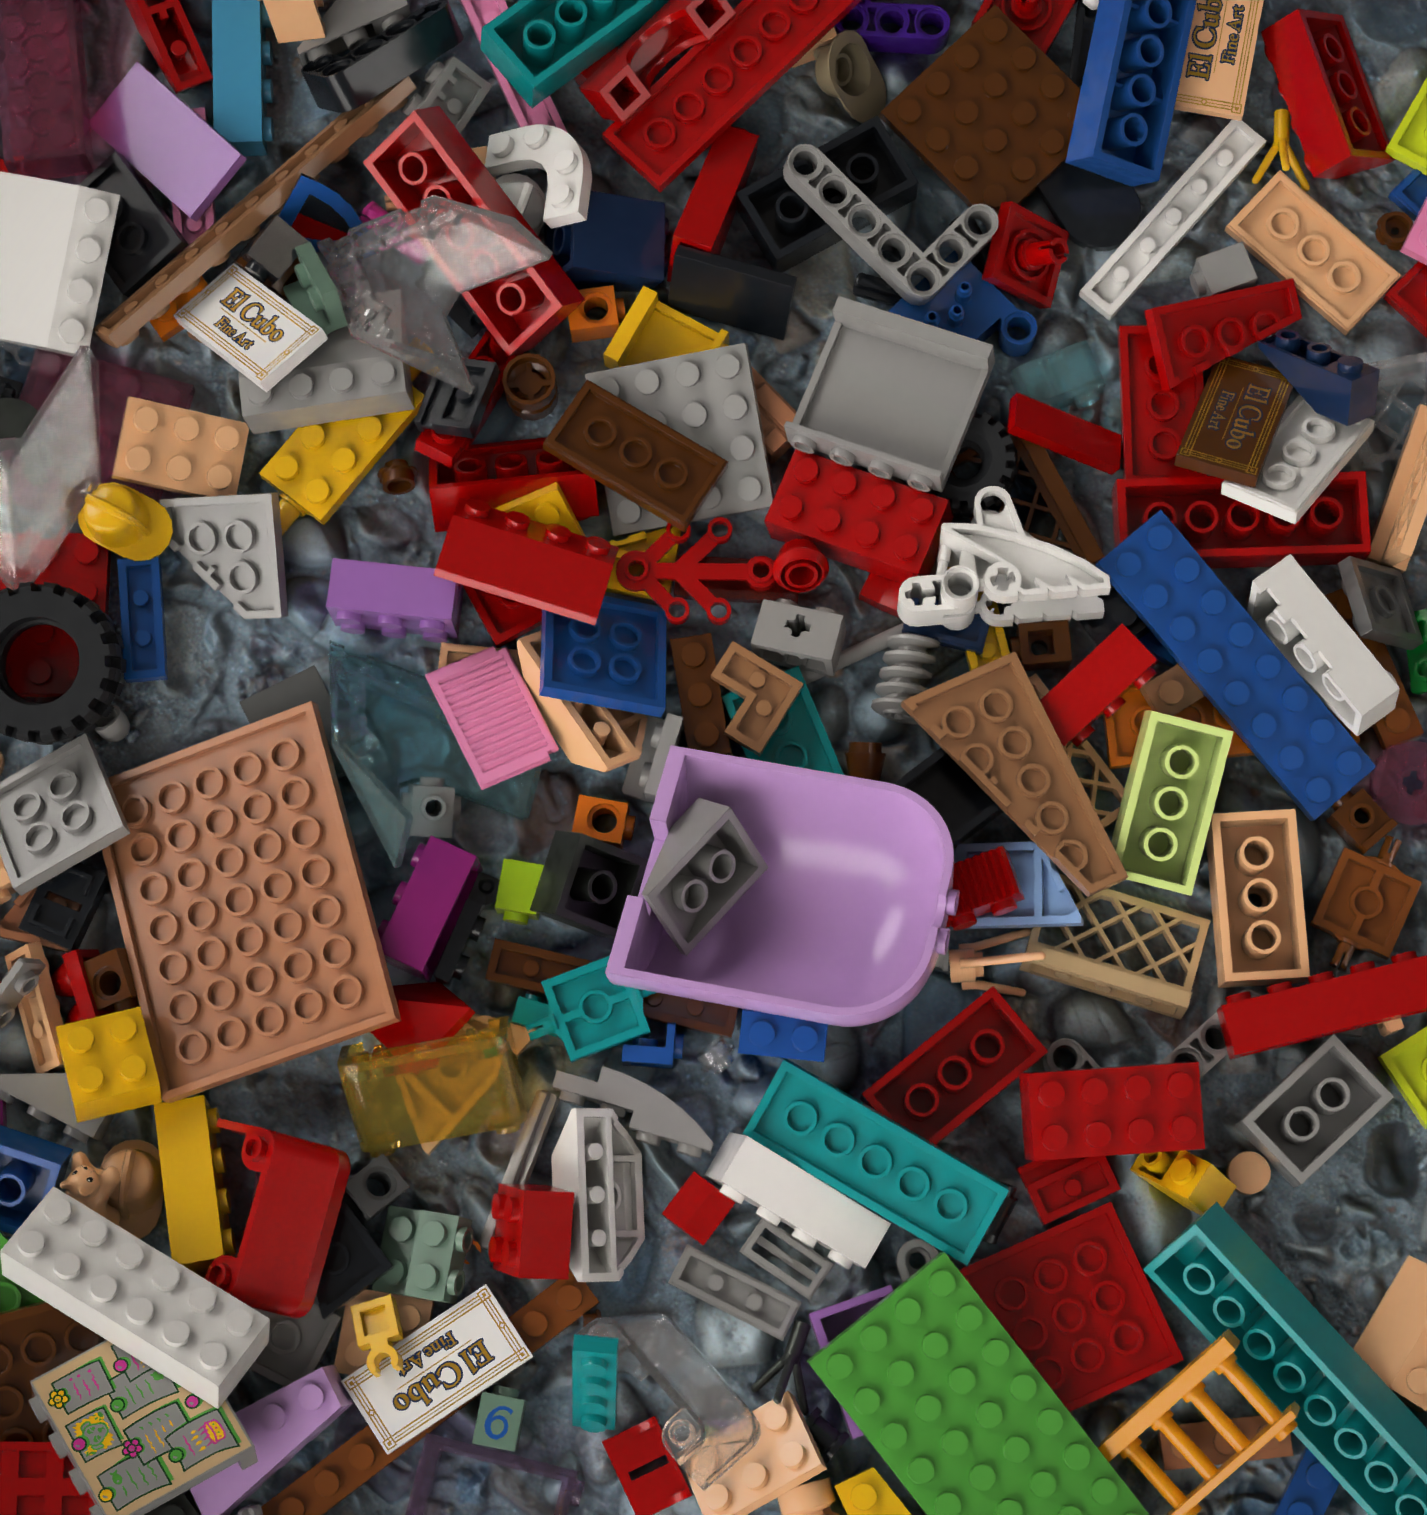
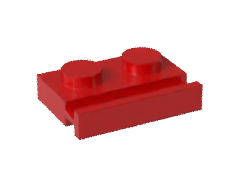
[1016,1156,1121,1226]

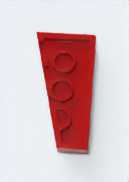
[1144,278,1302,391]

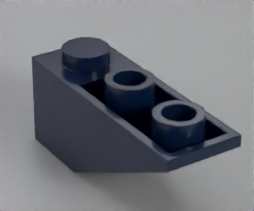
[1258,330,1380,426]

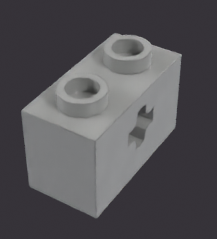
[750,598,847,676]

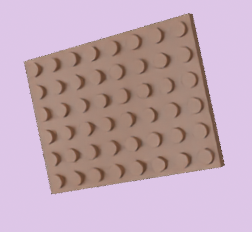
[102,701,402,1103]

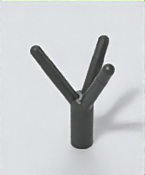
[751,1320,811,1415]

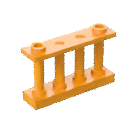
[1098,1328,1301,1515]

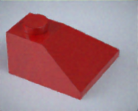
[370,982,476,1075]

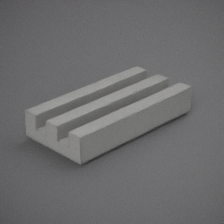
[739,1218,834,1300]

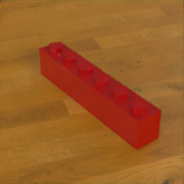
[1216,950,1427,1060]

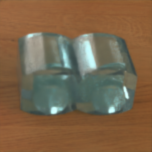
[1009,340,1106,410]

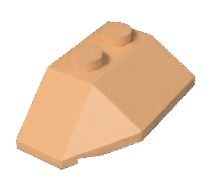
[516,630,647,773]

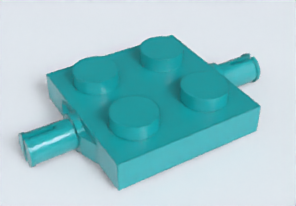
[525,956,657,1063]

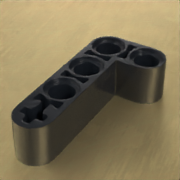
[301,0,464,113]

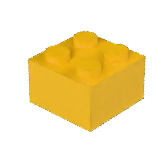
[55,1007,162,1123]

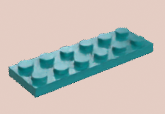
[743,1058,1011,1266]

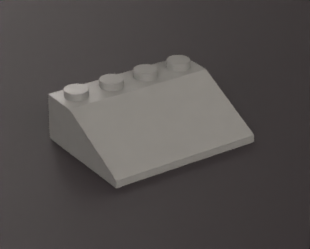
[239,293,415,434]

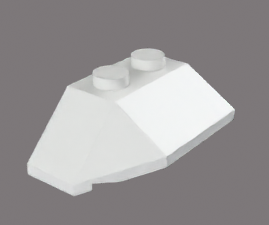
[551,1108,645,1282]

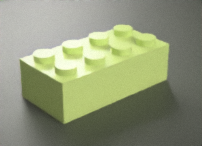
[1111,710,1234,896]

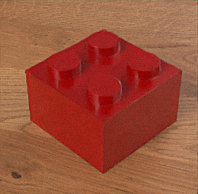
[488,1183,574,1280]

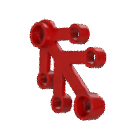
[616,517,776,625]

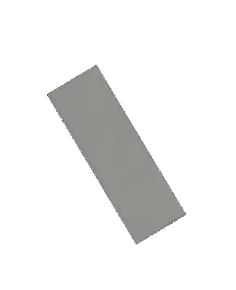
[668,1244,802,1341]

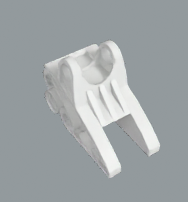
[897,486,1111,631]

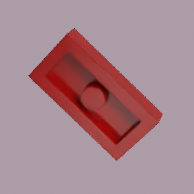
[51,949,114,1024]

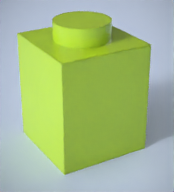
[495,858,544,925]

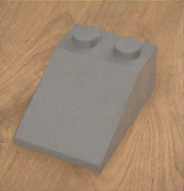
[642,798,768,956]

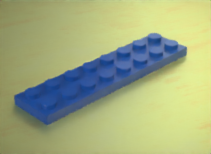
[1095,510,1377,821]

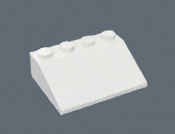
[0,171,120,359]

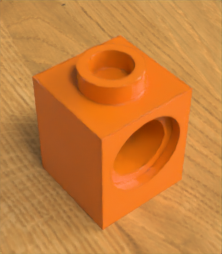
[568,285,626,343]
[572,794,636,849]

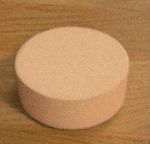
[1226,1151,1271,1195]

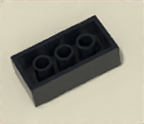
[736,116,918,273]

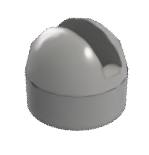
[94,706,130,742]

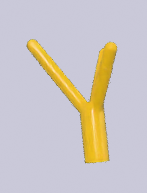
[1252,109,1310,192]

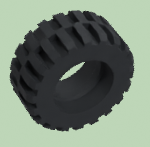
[0,582,126,745]

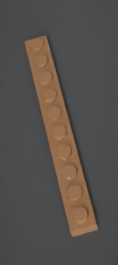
[93,76,417,348]

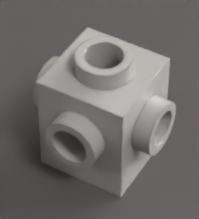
[400,776,461,838]

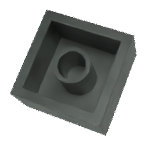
[530,830,648,939]

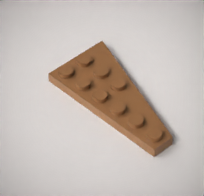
[900,652,1128,897]

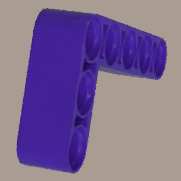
[834,0,950,55]

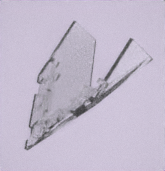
[317,195,553,395]
[0,346,101,590]

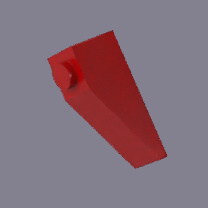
[125,0,213,94]

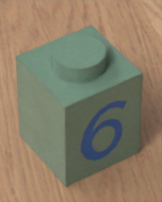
[472,1385,527,1452]

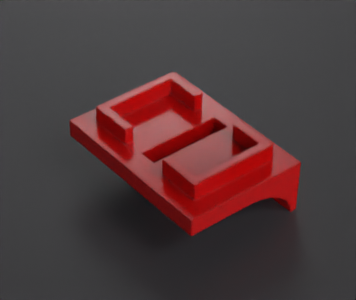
[602,1415,694,1515]

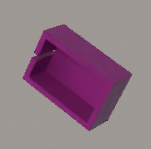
[377,835,483,982]

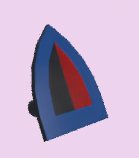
[278,173,369,253]

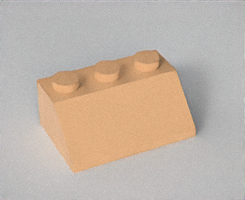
[1353,1255,1427,1412]

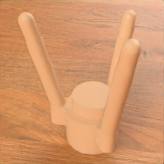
[949,928,1046,997]

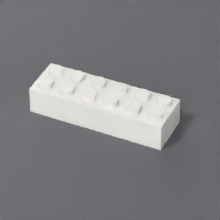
[0,1186,270,1409]

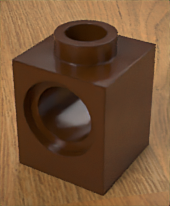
[83,948,140,1013]

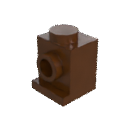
[1009,620,1072,671]
[1326,788,1398,855]

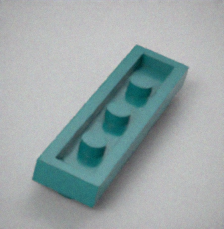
[572,1334,619,1433]

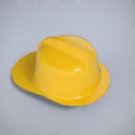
[78,482,173,561]

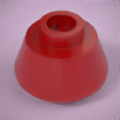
[772,539,829,593]

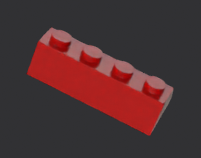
[1261,9,1396,179]
[429,437,599,532]
[433,498,619,626]

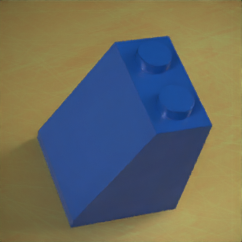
[738,1009,828,1062]

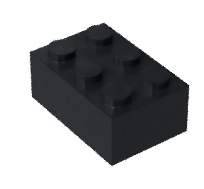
[893,748,1004,850]

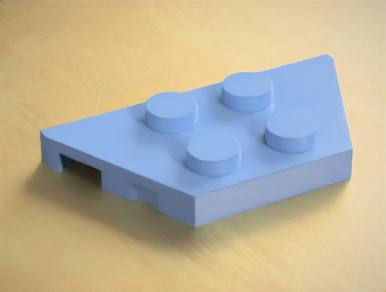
[947,841,1084,930]

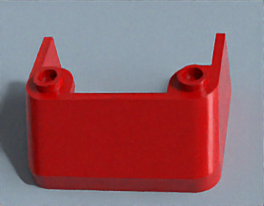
[205,1118,351,1319]

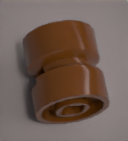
[502,353,559,421]

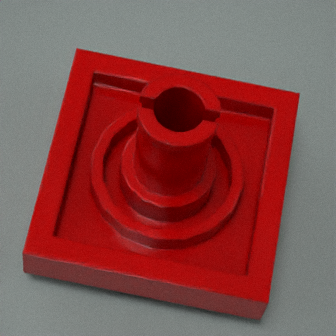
[971,0,1078,55]
[982,201,1069,309]

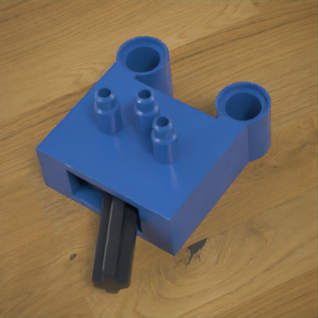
[853,250,1038,357]

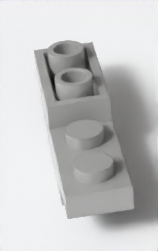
[552,1066,714,1159]

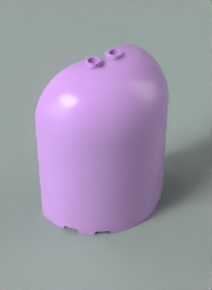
[605,745,960,1027]

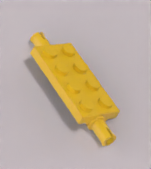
[259,341,434,536]

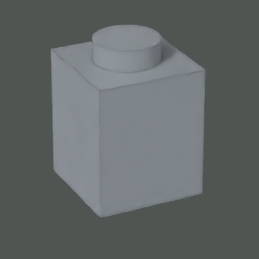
[1190,242,1258,297]

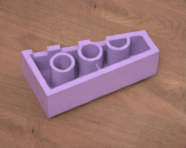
[190,1365,354,1515]

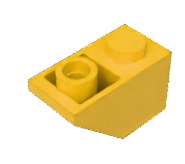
[1130,1150,1237,1215]

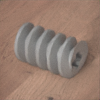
[871,633,940,724]

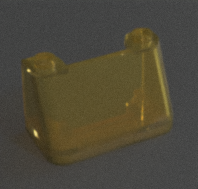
[337,1016,528,1158]

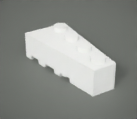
[1247,554,1400,736]
[704,1132,891,1270]

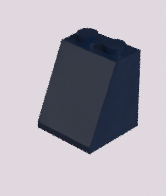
[544,191,669,292]

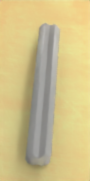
[478,1090,560,1250]

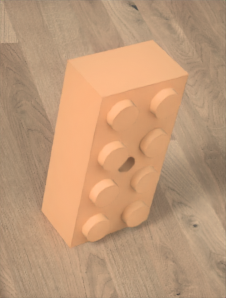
[1206,809,1310,988]

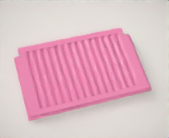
[425,646,559,791]

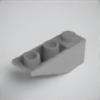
[296,0,411,67]
[0,1073,115,1144]

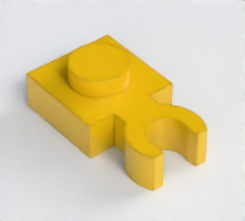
[350,1294,404,1378]

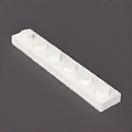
[1079,120,1267,321]

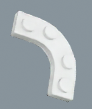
[485,124,592,229]

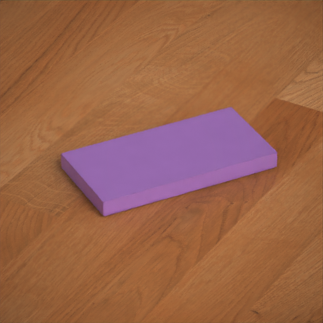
[87,62,247,222]

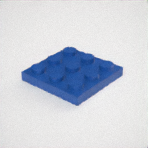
[539,596,667,717]

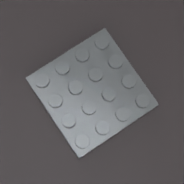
[585,343,774,536]

